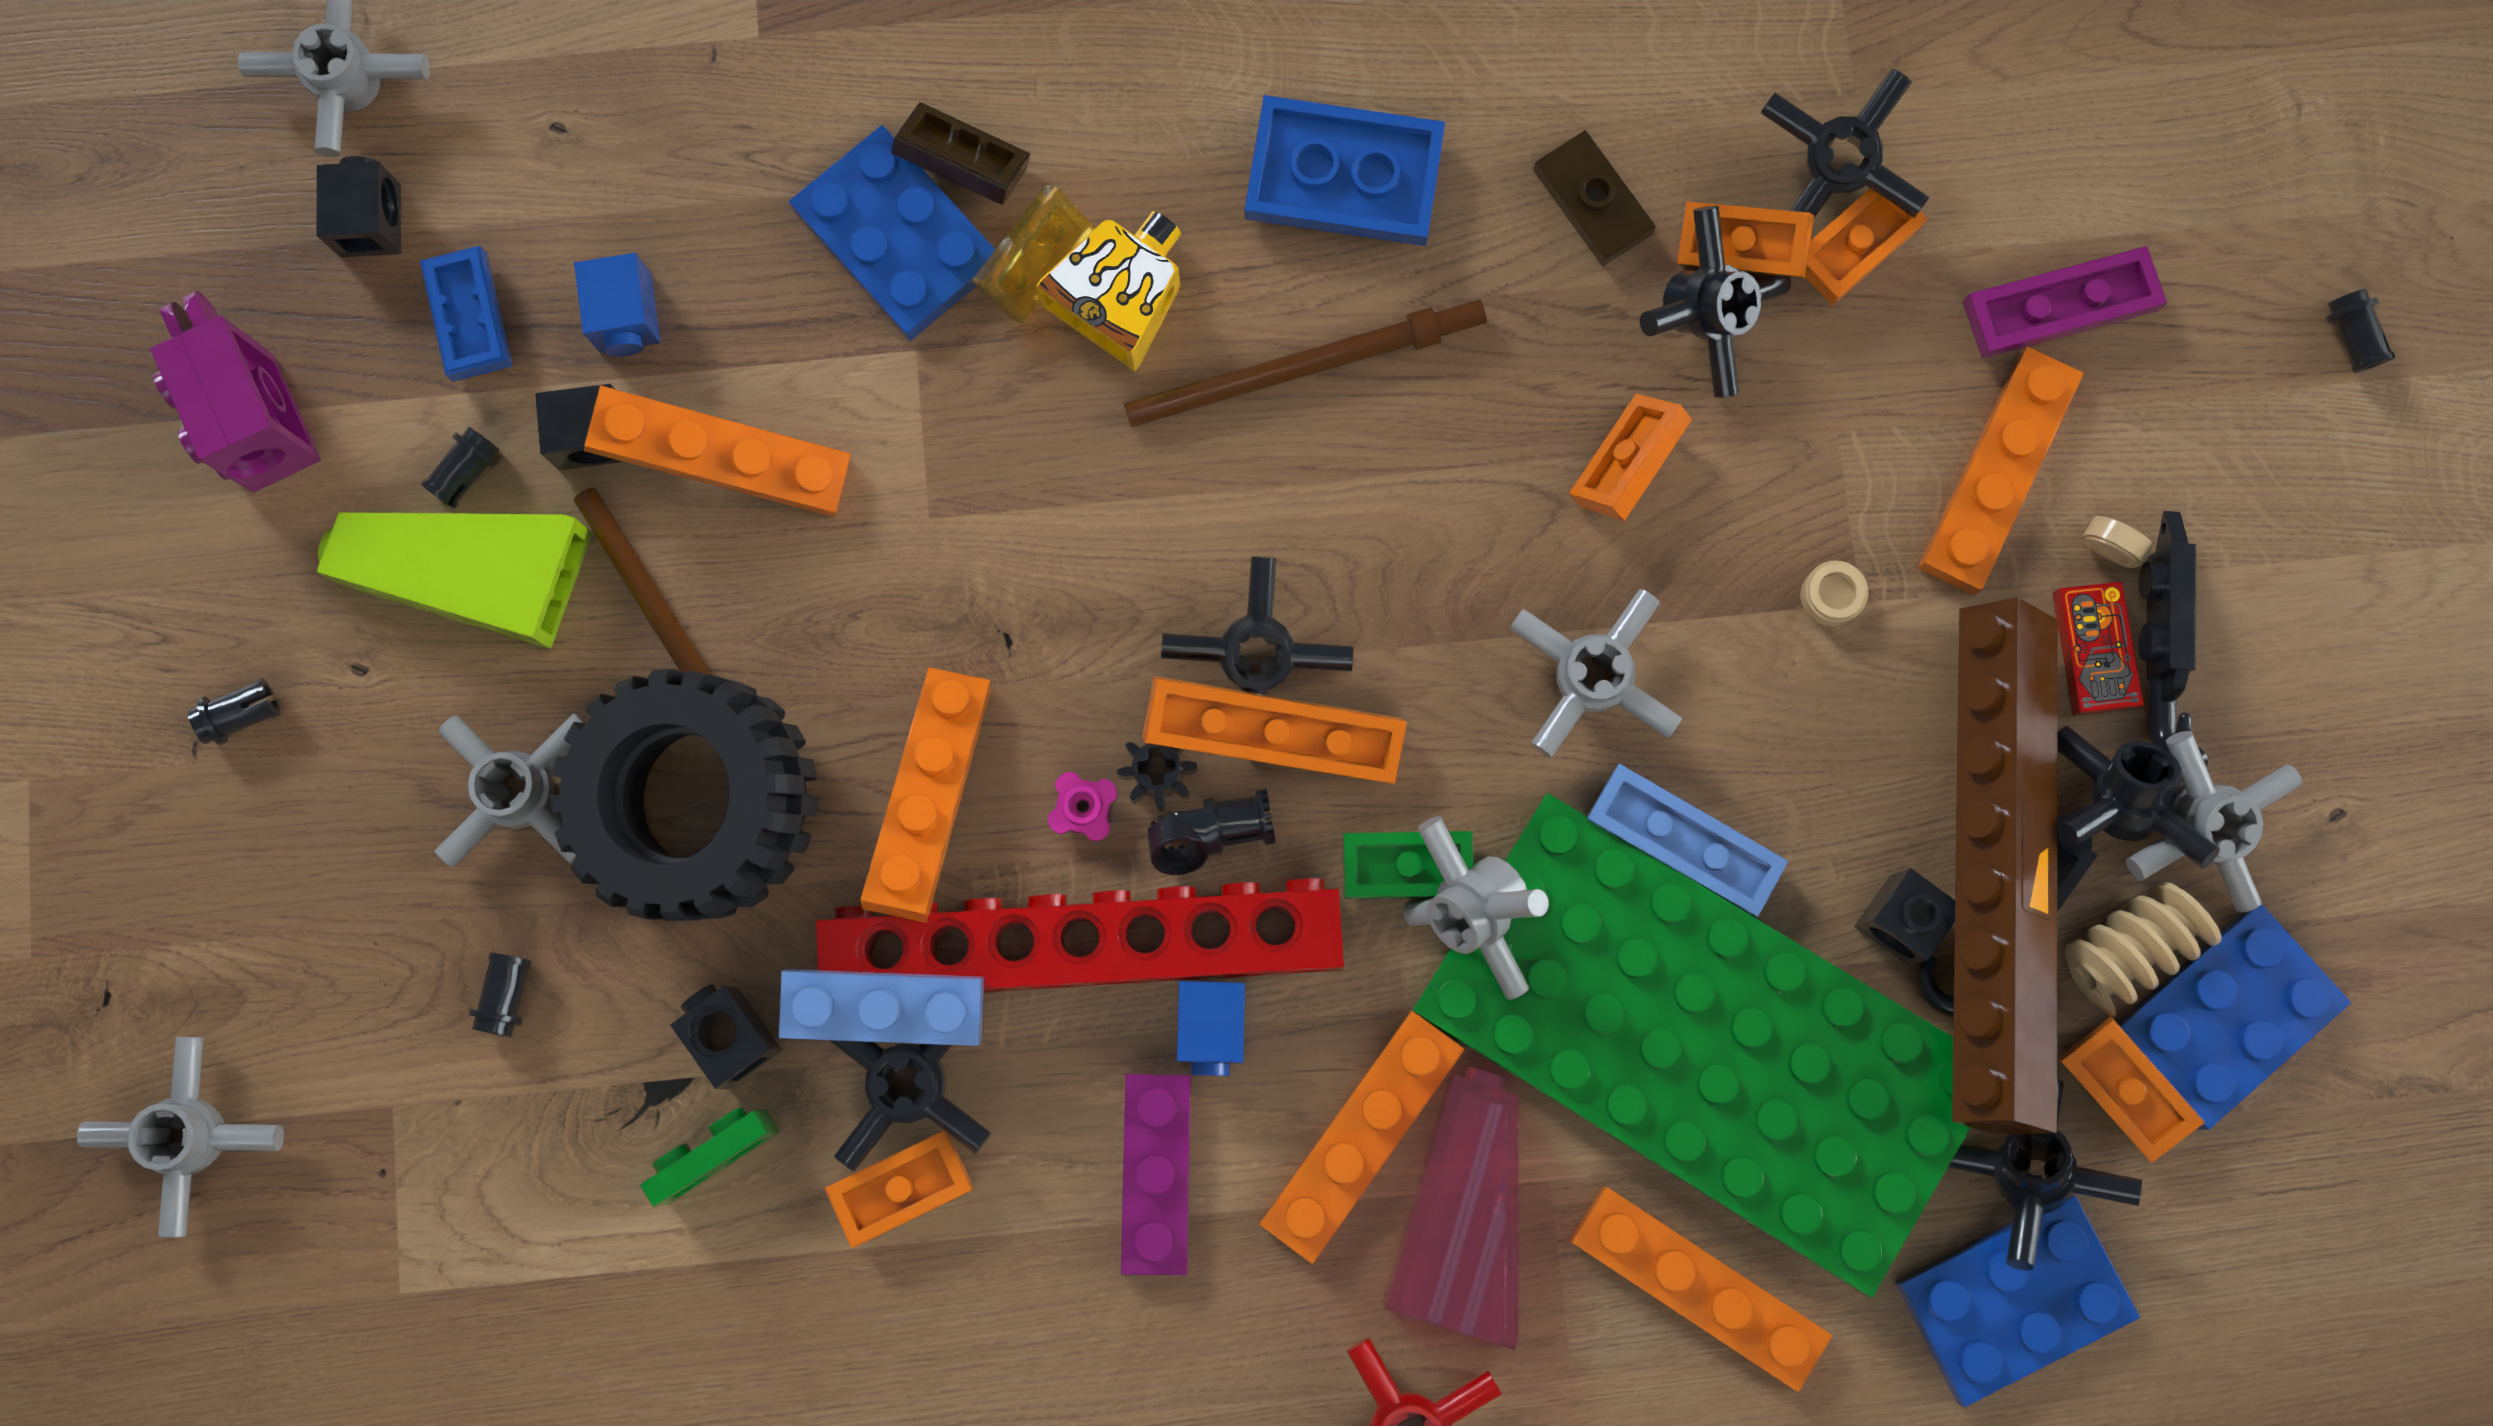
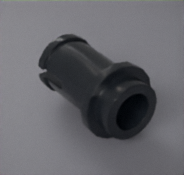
[2326,289,2396,373]
[421,426,500,509]
[188,678,280,745]
[469,952,532,1037]

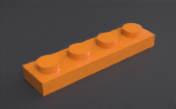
[1917,346,2084,596]
[584,385,851,517]
[860,667,991,923]
[1142,676,1407,784]
[1259,1011,1465,1264]
[1569,1186,1833,1393]

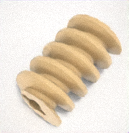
[2064,881,2222,1016]

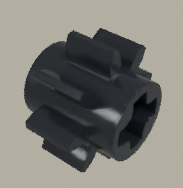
[1117,742,1198,812]

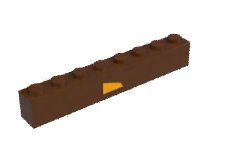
[1952,597,2058,1134]

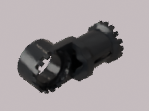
[1147,789,1276,875]

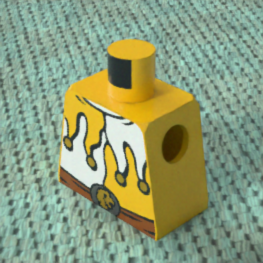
[1036,211,1181,372]

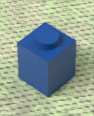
[574,252,661,357]
[1177,981,1246,1076]

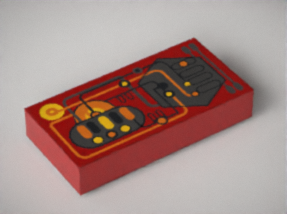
[2052,581,2143,716]

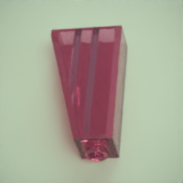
[1382,1067,1519,1350]

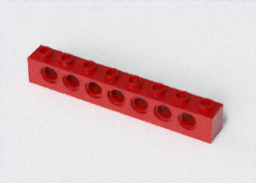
[816,878,1344,993]

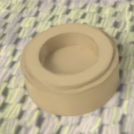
[2082,516,2153,568]
[1800,561,1868,627]

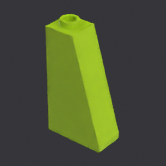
[316,512,593,649]

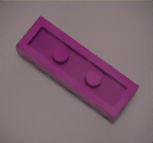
[1963,246,2167,359]
[1121,1074,1191,1276]

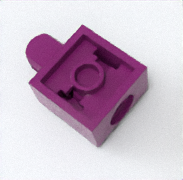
[150,291,321,493]

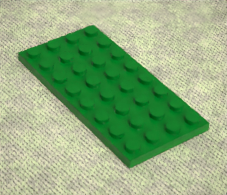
[1412,793,1971,1298]

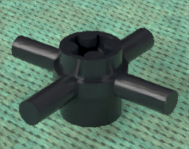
[1761,68,1930,218]
[1640,206,1791,397]
[1161,556,1354,695]
[2057,726,2220,868]
[829,1040,991,1172]
[1948,1078,2143,1271]

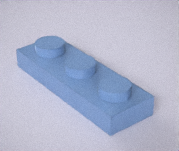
[1587,763,1789,918]
[779,969,984,1046]

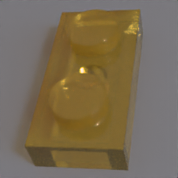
[972,185,1096,324]

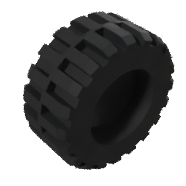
[550,669,818,921]

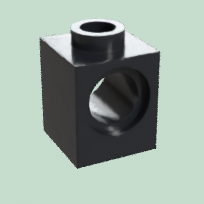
[316,156,401,258]
[535,384,623,470]
[1854,868,1955,965]
[670,984,782,1089]

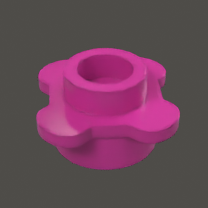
[1048,772,1118,841]

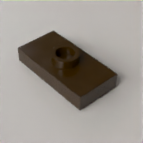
[891,102,1031,205]
[1533,130,1656,267]

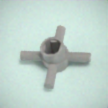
[238,0,430,157]
[1509,589,1682,758]
[434,713,586,868]
[2126,731,2302,912]
[1403,816,1549,1000]
[77,1037,284,1237]

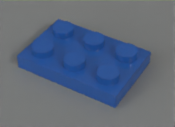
[1244,95,1445,246]
[788,125,1003,341]
[2117,903,2351,1130]
[1895,1195,2141,1407]

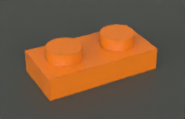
[1805,188,1928,306]
[1677,201,1814,278]
[1568,394,1693,521]
[2059,1016,2205,1164]
[825,1131,975,1249]

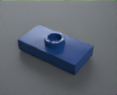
[420,245,513,382]

